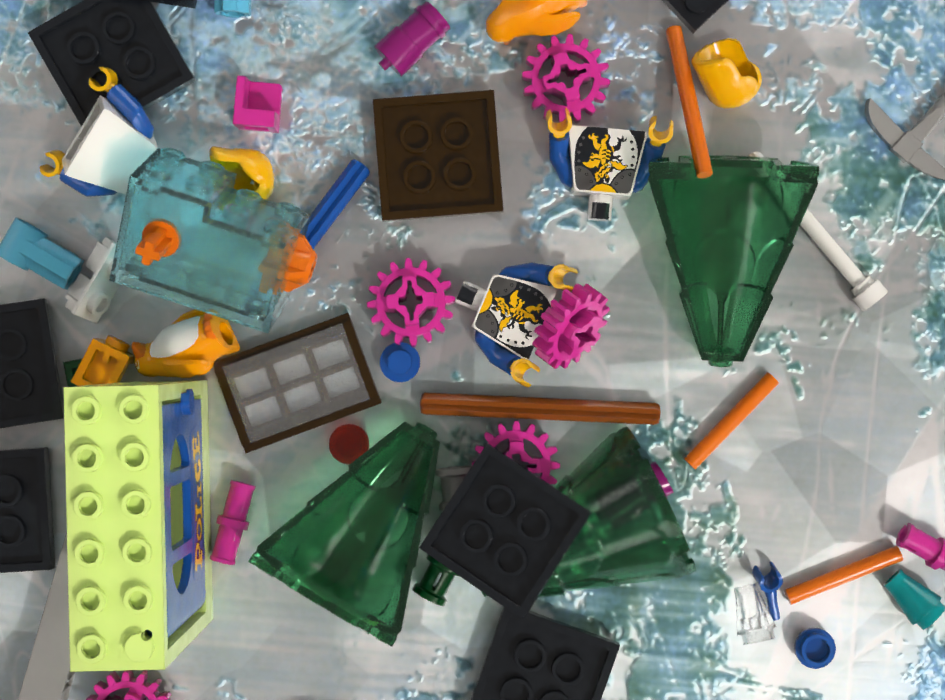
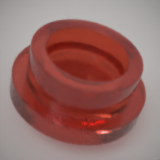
[329,424,369,464]

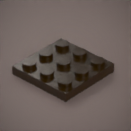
[373,90,503,222]

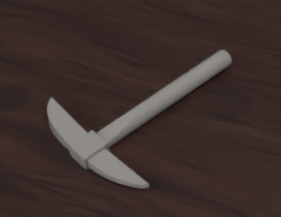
[865,92,945,180]

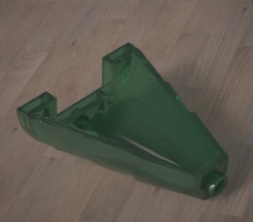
[648,155,819,367]
[248,422,441,647]
[481,426,696,598]

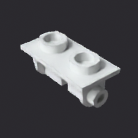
[65,236,137,323]

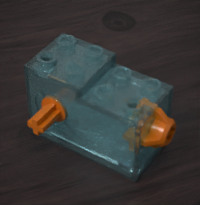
[109,148,317,333]

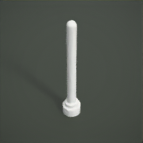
[747,151,888,311]

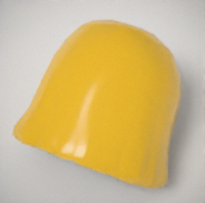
[692,38,762,109]
[209,146,274,213]

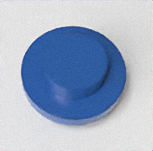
[380,342,420,382]
[794,627,836,669]

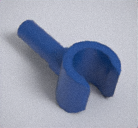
[752,562,783,621]

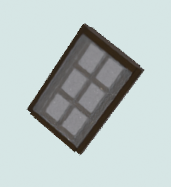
[213,313,382,453]

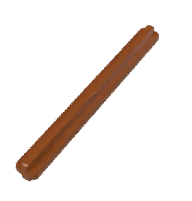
[420,392,661,425]

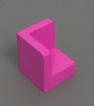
[233,75,283,133]

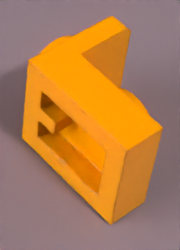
[71,335,134,386]

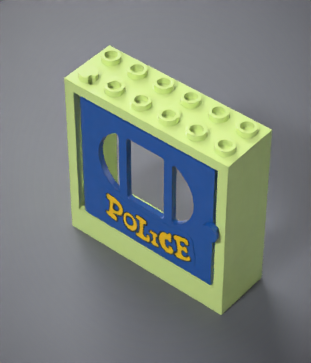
[63,380,213,672]

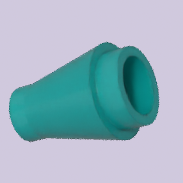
[883,569,945,630]

